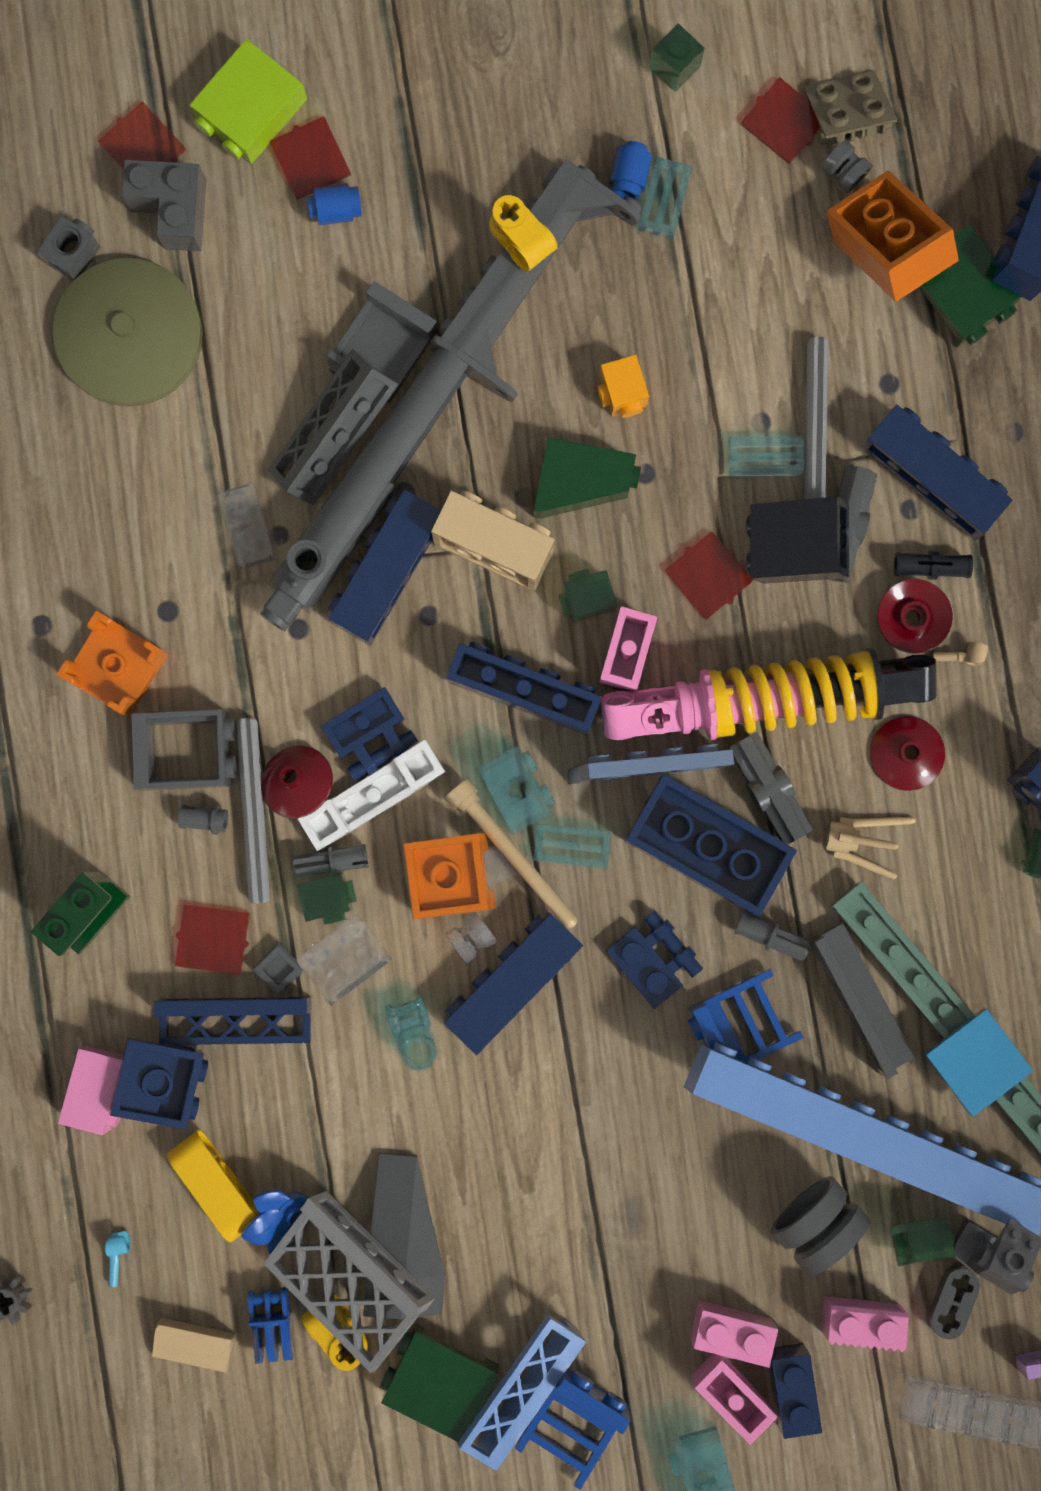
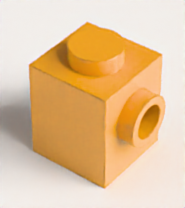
[597,355,649,418]

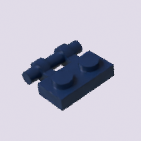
[321,687,419,781]
[606,910,703,1009]

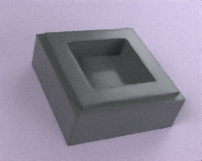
[252,942,306,996]

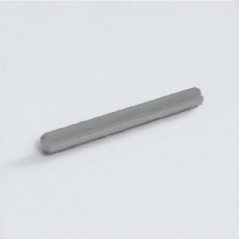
[804,337,828,499]
[236,718,270,904]

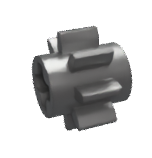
[0,1275,33,1325]

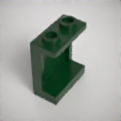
[919,225,1022,348]
[30,872,131,956]
[379,1324,499,1442]

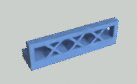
[457,1314,586,1471]

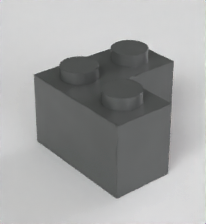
[122,160,206,252]

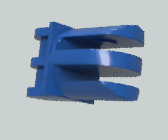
[248,1287,293,1364]

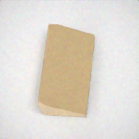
[152,1317,236,1373]

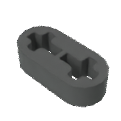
[928,1264,980,1340]

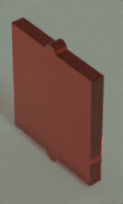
[740,77,821,164]
[98,102,186,170]
[269,116,351,200]
[665,531,753,620]
[175,904,250,975]

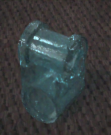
[385,994,438,1071]

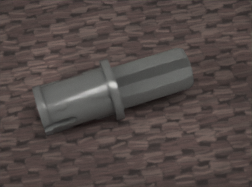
[292,844,369,877]
[734,911,811,961]

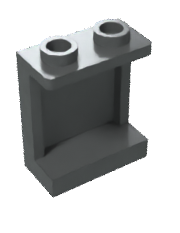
[325,281,438,404]

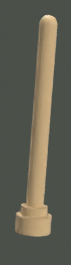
[445,779,577,928]

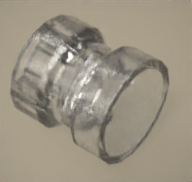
[445,911,498,964]

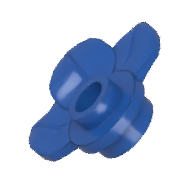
[241,1189,310,1254]

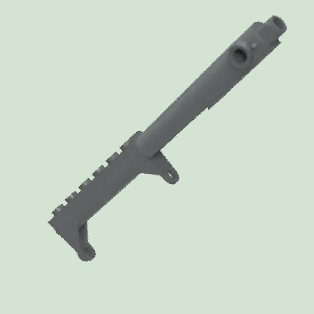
[260,159,642,632]

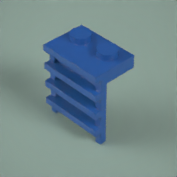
[687,969,804,1063]
[515,1368,631,1490]

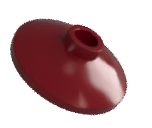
[877,579,953,654]
[870,716,945,791]
[261,745,333,818]

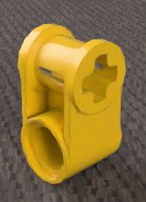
[489,195,557,272]
[300,1293,368,1371]

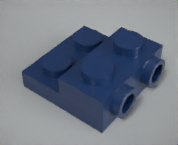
[109,1037,208,1129]

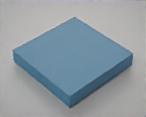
[924,1008,1034,1117]

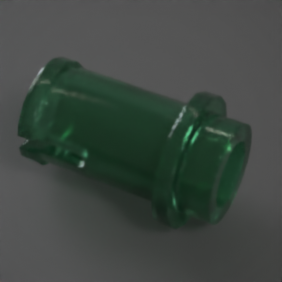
[1021,829,1041,879]

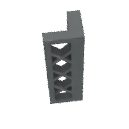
[268,349,399,505]
[810,923,915,1079]

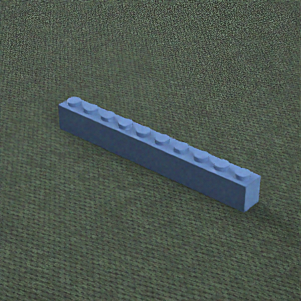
[683,1042,1041,1236]

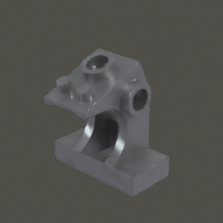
[946,1218,1041,1295]

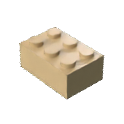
[431,490,555,592]

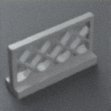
[263,1191,435,1373]

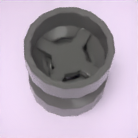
[821,140,873,193]

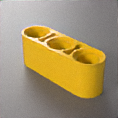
[166,1129,259,1242]

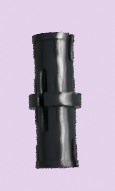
[894,550,973,580]

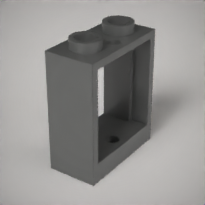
[131,709,237,791]

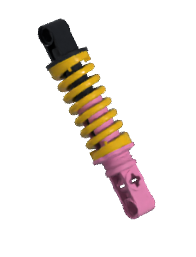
[601,648,937,740]

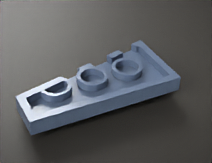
[567,744,734,785]

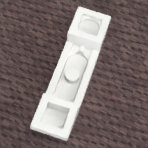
[298,740,446,851]

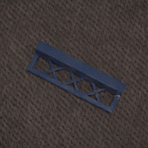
[154,997,311,1045]

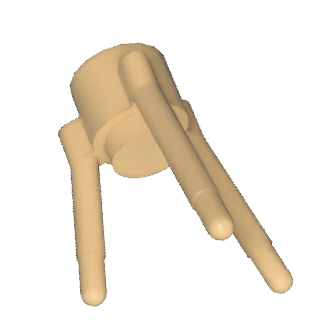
[825,817,916,880]

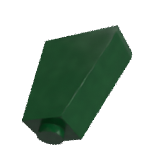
[533,438,641,519]

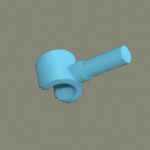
[105,1231,131,1287]

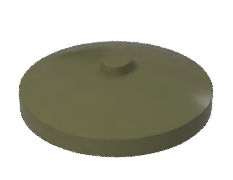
[53,258,203,406]

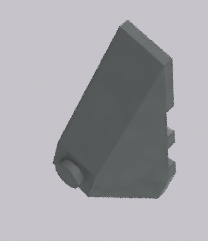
[363,1153,445,1320]

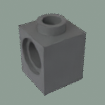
[37,216,100,281]

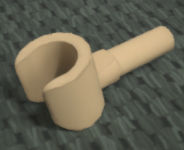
[933,642,988,667]

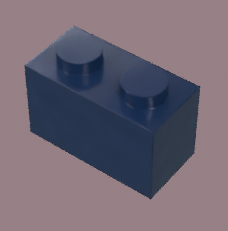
[769,1343,822,1439]

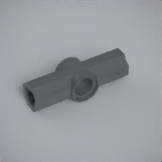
[828,466,878,583]
[728,732,813,845]

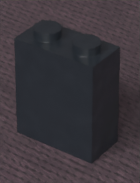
[746,496,849,584]

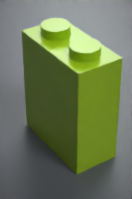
[190,38,307,165]

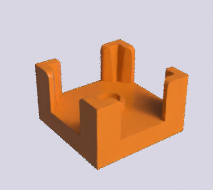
[56,611,169,717]
[404,833,496,920]

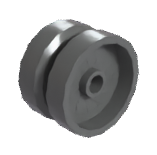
[770,1176,871,1276]

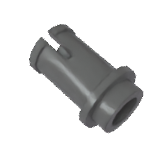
[178,804,228,835]

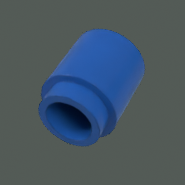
[609,141,652,200]
[307,183,362,226]

